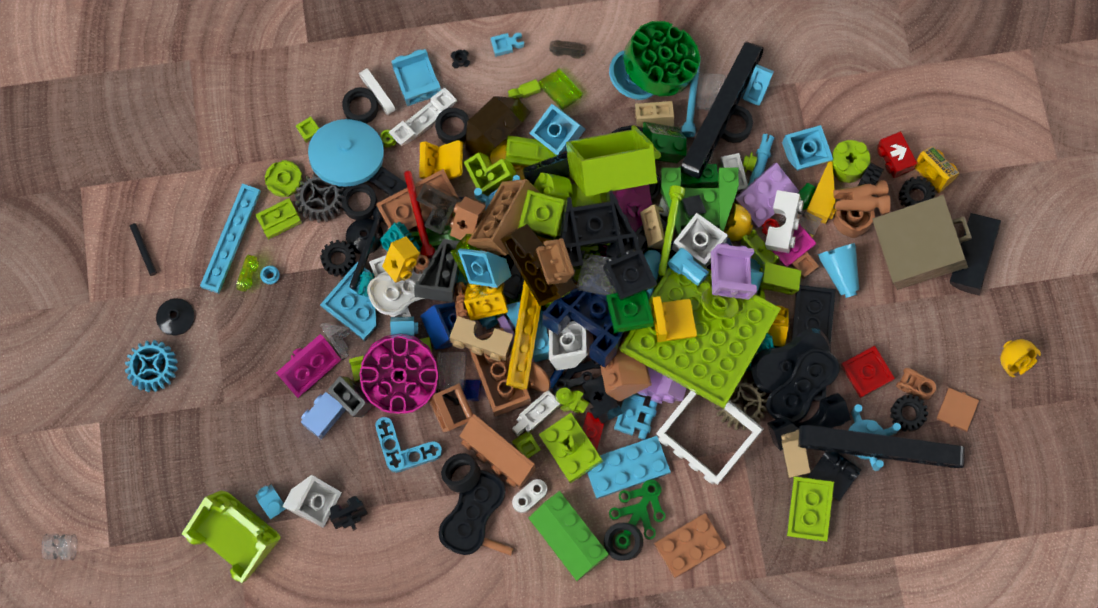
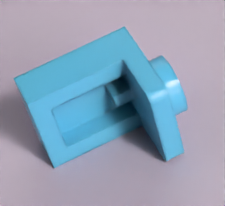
[255,485,285,519]

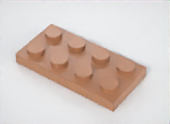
[376,169,461,231]

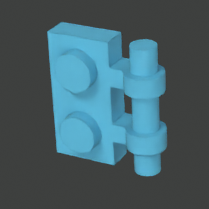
[614,394,658,440]

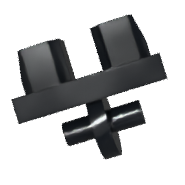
[329,496,368,531]

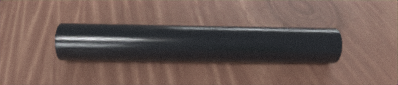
[129,223,157,276]

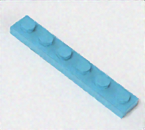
[200,184,261,294]

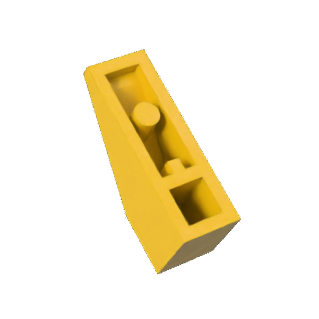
[805,161,836,224]

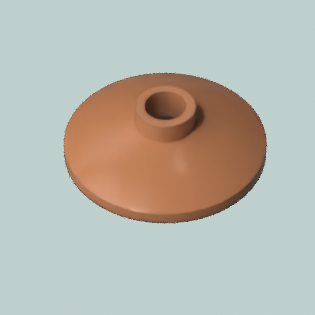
[528,362,551,392]

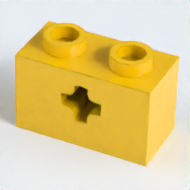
[382,236,420,283]

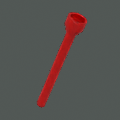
[404,171,436,259]

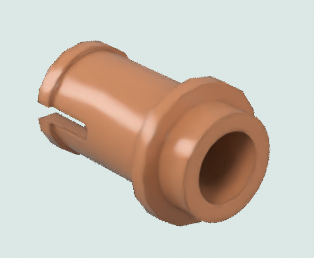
[414,255,429,274]

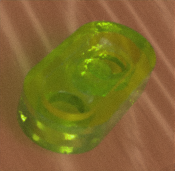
[236,254,259,292]

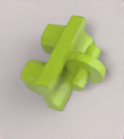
[556,388,589,414]

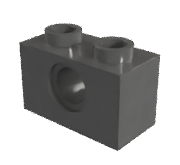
[328,376,373,418]

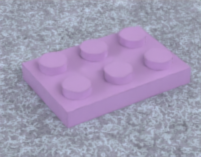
[734,163,799,228]

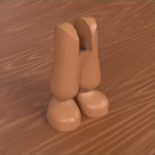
[833,180,890,215]

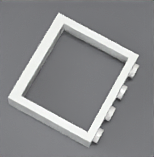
[656,391,764,485]

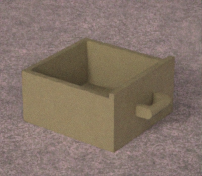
[872,195,972,290]

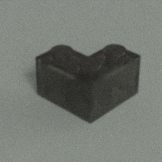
[416,183,462,235]

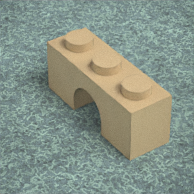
[450,316,514,361]

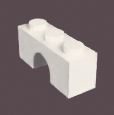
[765,190,803,253]

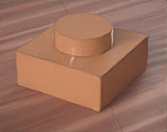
[791,252,819,280]

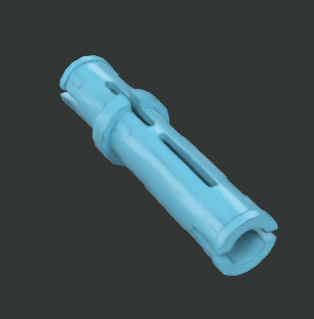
[748,134,774,185]

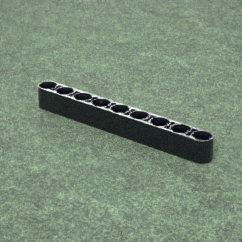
[681,41,764,179]
[798,425,965,468]

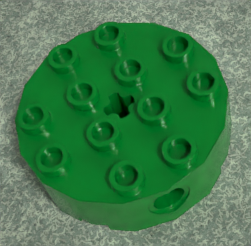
[623,21,701,96]

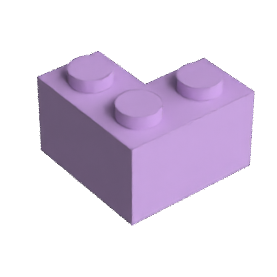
[637,366,687,403]

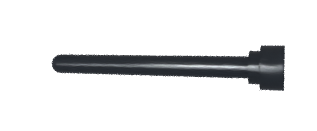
[350,206,384,290]

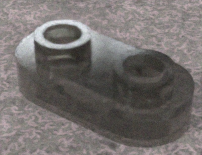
[549,40,586,59]

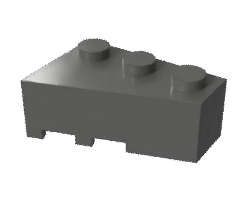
[414,239,463,303]

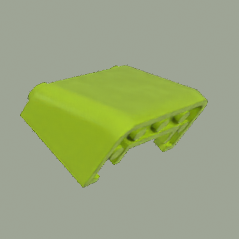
[182,491,280,583]

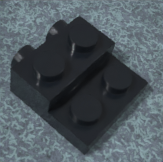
[603,249,657,301]

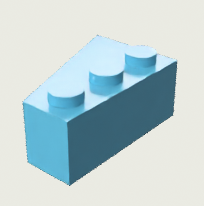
[505,302,549,362]

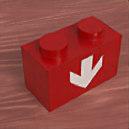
[877,131,918,178]

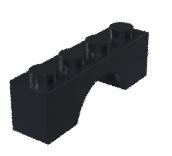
[767,392,851,451]

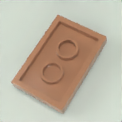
[654,513,726,579]

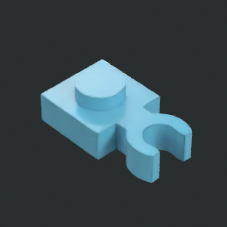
[490,33,524,57]

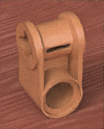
[896,368,936,400]

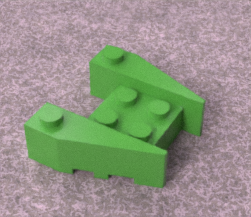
[661,168,739,237]

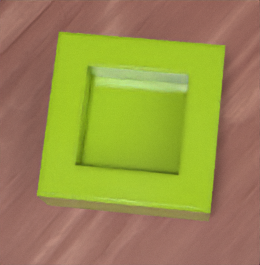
[295,116,319,142]

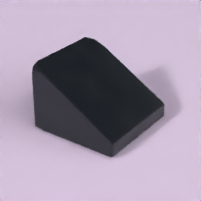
[681,195,706,220]

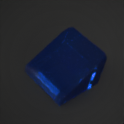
[461,379,481,401]

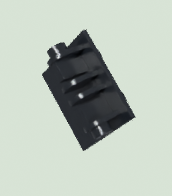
[807,451,861,501]

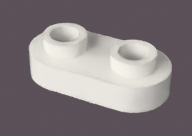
[512,479,547,513]

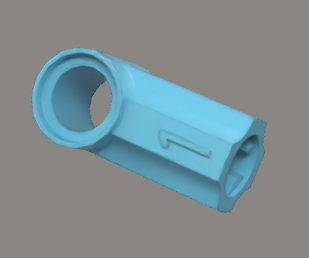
[668,248,709,286]

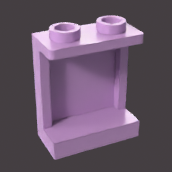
[711,243,757,300]

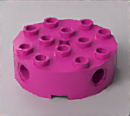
[359,333,438,414]

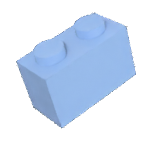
[301,392,346,440]

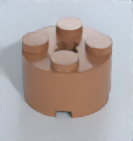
[833,199,875,238]

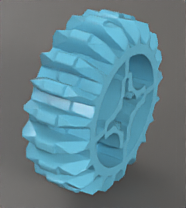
[125,340,178,392]

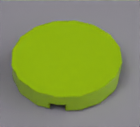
[265,160,303,197]

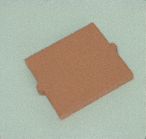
[936,388,979,432]

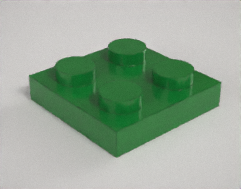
[606,291,654,333]

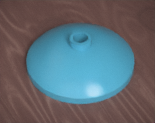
[609,50,654,100]

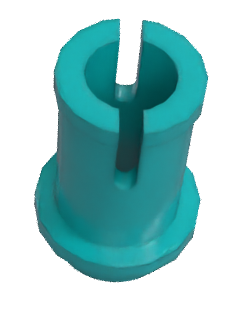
[357,271,374,297]

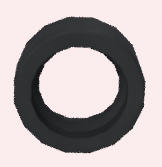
[342,87,378,124]
[721,106,753,143]
[435,108,469,144]
[341,183,378,220]
[441,453,481,493]
[604,523,644,561]

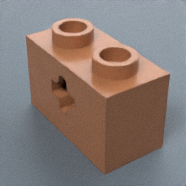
[450,196,486,244]

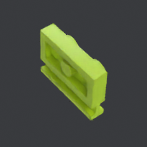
[255,198,302,240]

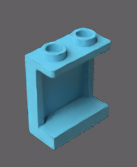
[391,49,441,106]

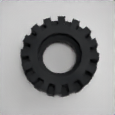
[858,162,884,186]
[898,176,935,207]
[320,240,356,277]
[890,394,928,432]

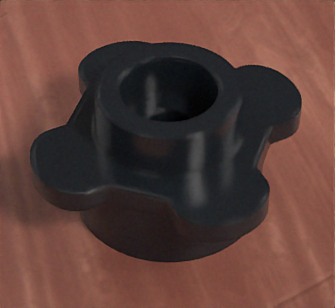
[450,50,470,69]

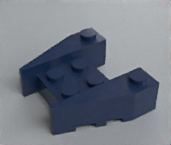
[543,275,626,368]

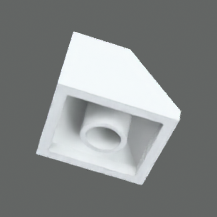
[282,475,342,528]

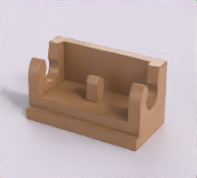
[536,238,575,285]

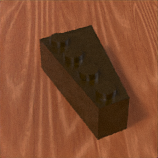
[501,224,577,306]

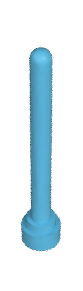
[681,56,701,137]

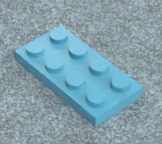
[587,436,671,499]

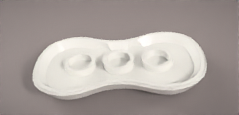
[367,259,432,315]

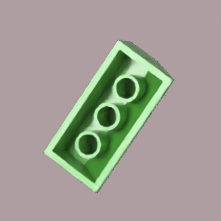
[528,491,609,581]

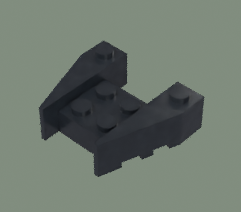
[560,191,640,270]

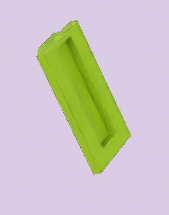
[505,136,561,166]

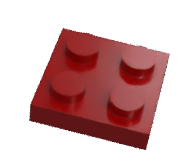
[841,346,895,398]

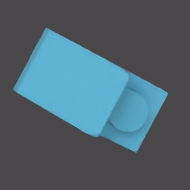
[743,64,774,106]

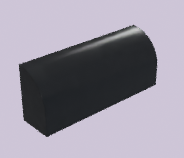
[950,213,1001,296]

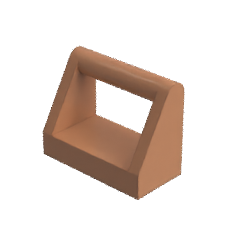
[429,383,473,433]

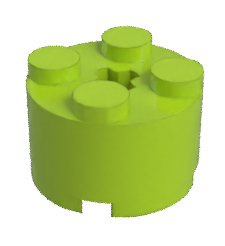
[832,140,870,183]
[533,172,572,213]

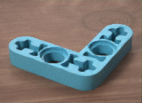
[375,417,442,473]

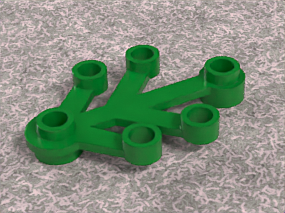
[609,480,665,550]

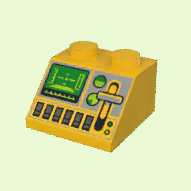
[915,146,959,193]

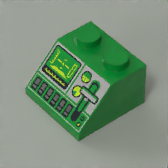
[643,122,687,163]

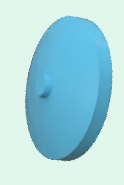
[308,119,384,187]

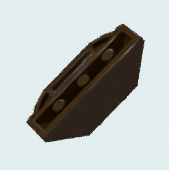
[465,96,530,156]

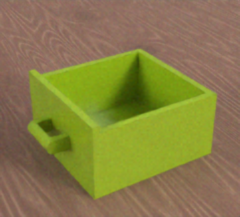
[566,125,661,196]

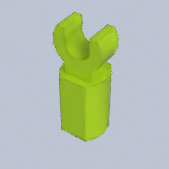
[508,79,541,99]

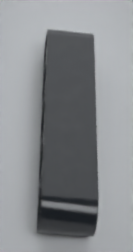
[523,152,570,185]

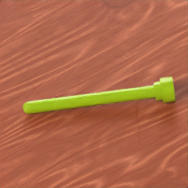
[658,185,685,276]

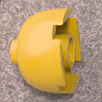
[724,203,753,242]
[1000,339,1041,377]

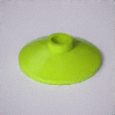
[701,287,739,319]

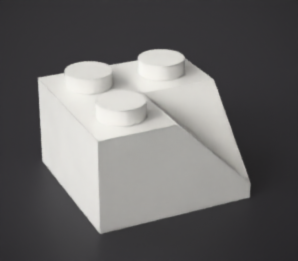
[672,213,728,268]
[549,321,594,370]

